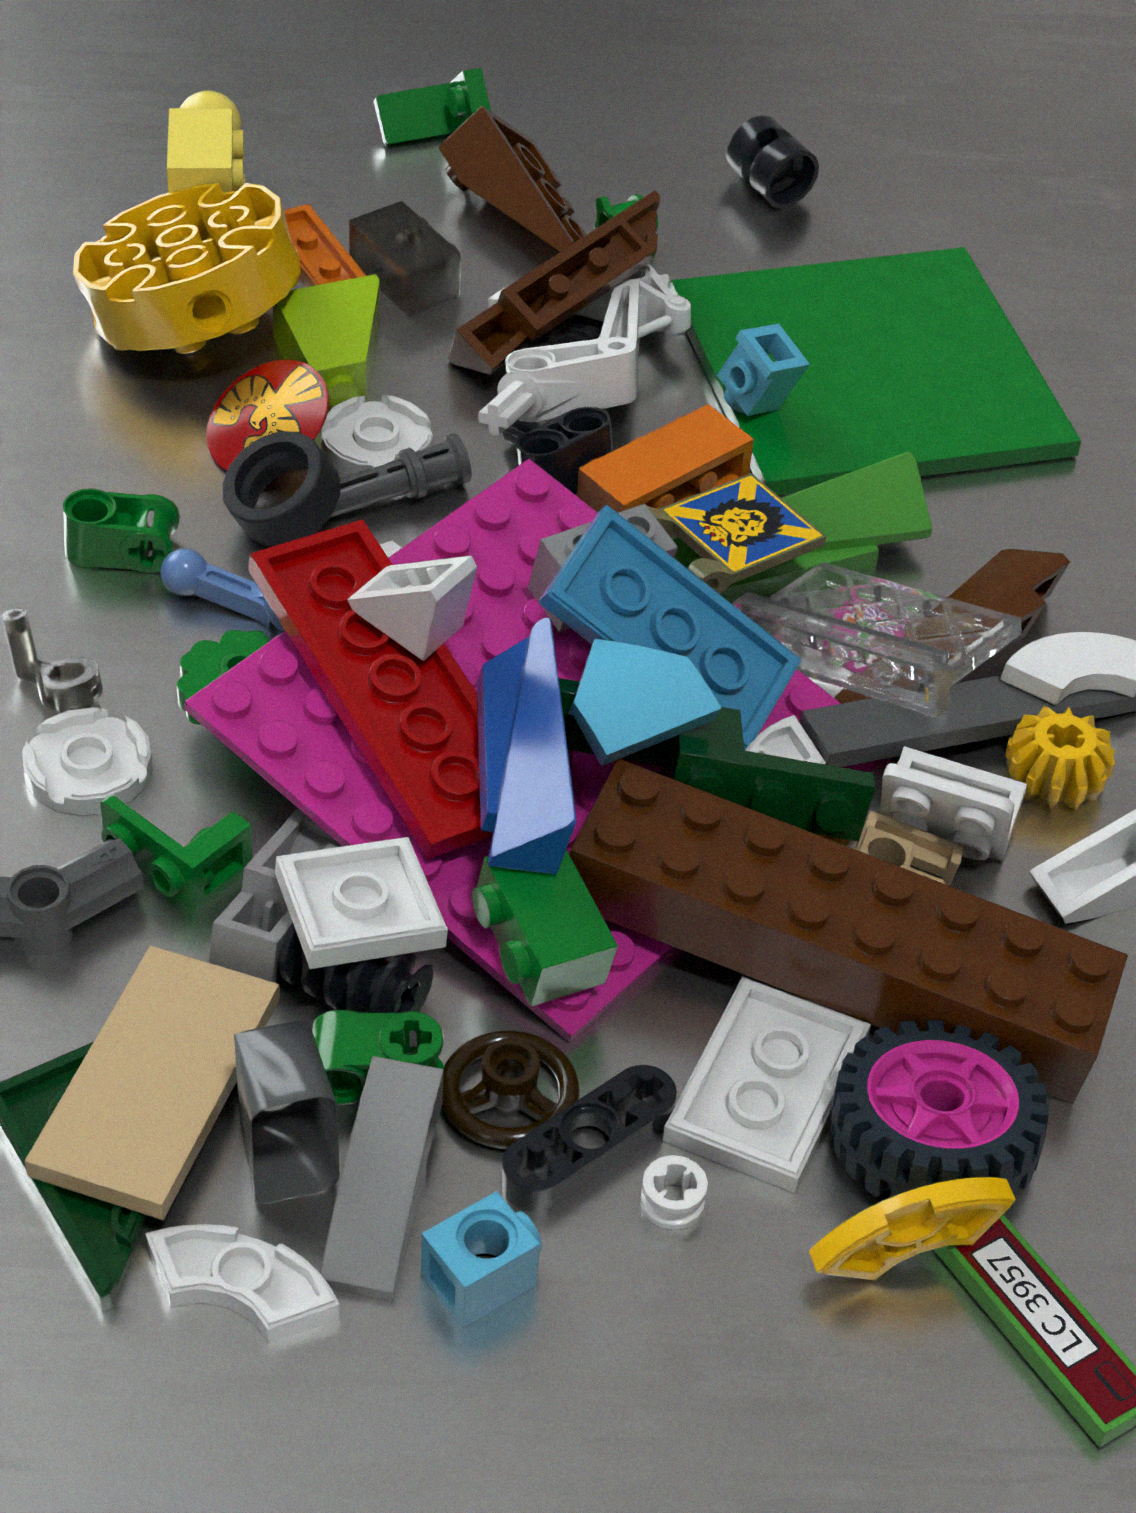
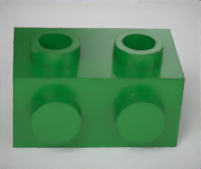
[472,850,618,1006]

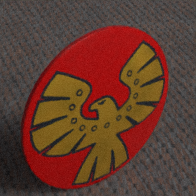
[206,360,329,471]

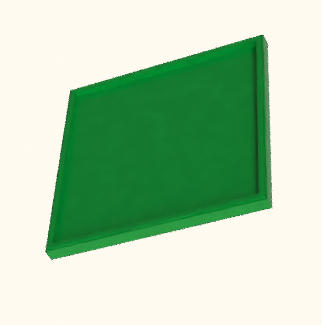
[670,247,1081,495]

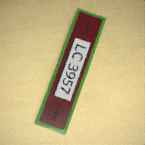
[933,1214,1136,1448]

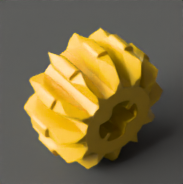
[1005,706,1115,811]

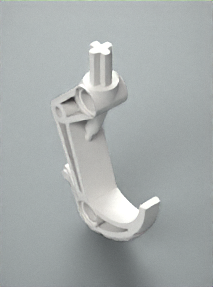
[478,264,691,436]

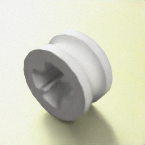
[640,1155,708,1231]

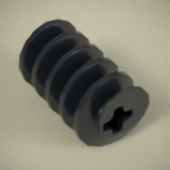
[279,922,434,1013]

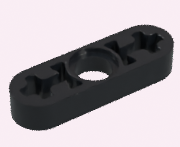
[501,1065,677,1212]

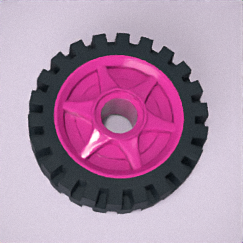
[831,1020,1049,1198]

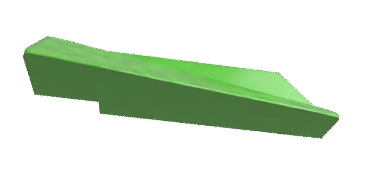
[671,452,932,604]

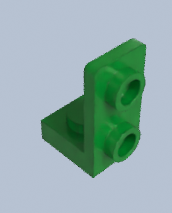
[374,68,491,146]
[100,794,253,912]

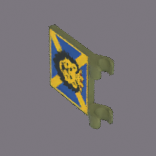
[647,473,826,594]

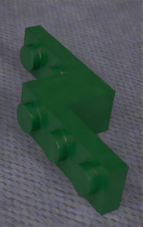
[558,678,875,842]

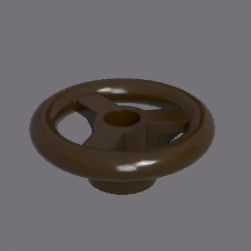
[442,1031,580,1149]

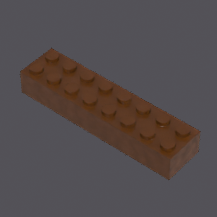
[570,759,1128,1104]

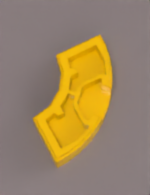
[809,1177,1016,1280]

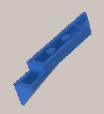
[477,618,576,875]

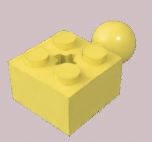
[167,91,245,193]

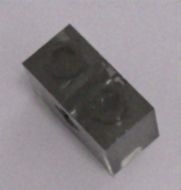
[349,201,463,317]

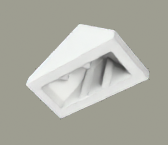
[347,556,477,661]

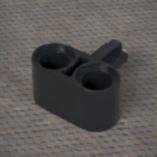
[502,407,613,494]

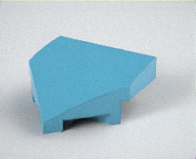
[568,639,722,766]

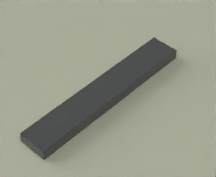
[799,675,1136,767]

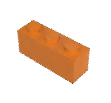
[577,404,754,513]

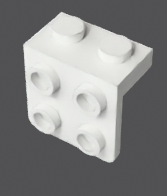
[880,746,1027,861]

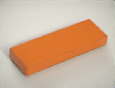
[284,204,366,287]

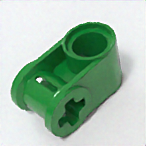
[63,488,180,573]
[312,1010,444,1105]

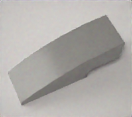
[209,809,342,983]
[320,1056,444,1301]

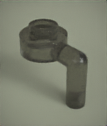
[2,608,103,713]

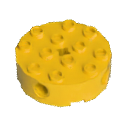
[73,183,301,354]

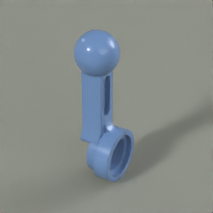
[160,548,285,631]

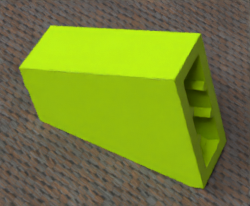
[273,274,380,412]

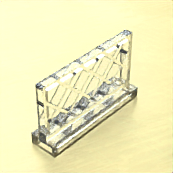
[733,562,1021,718]

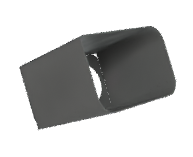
[234,1019,340,1206]

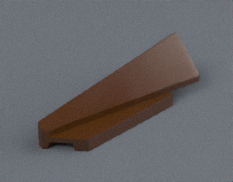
[448,190,660,374]
[834,549,1070,704]

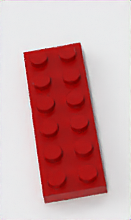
[248,519,493,859]

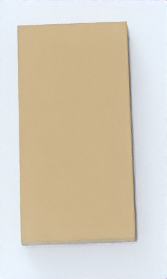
[25,945,280,1220]

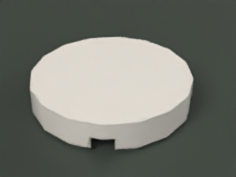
[320,395,433,475]
[22,707,153,816]

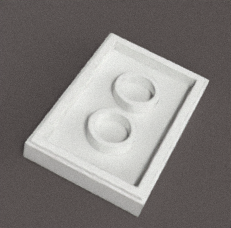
[663,976,871,1194]

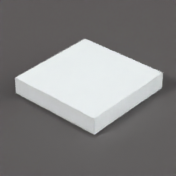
[275,837,448,969]

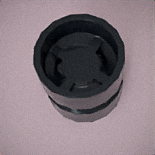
[726,115,819,208]

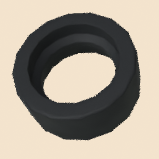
[222,431,341,546]

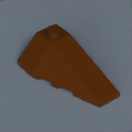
[438,106,587,252]

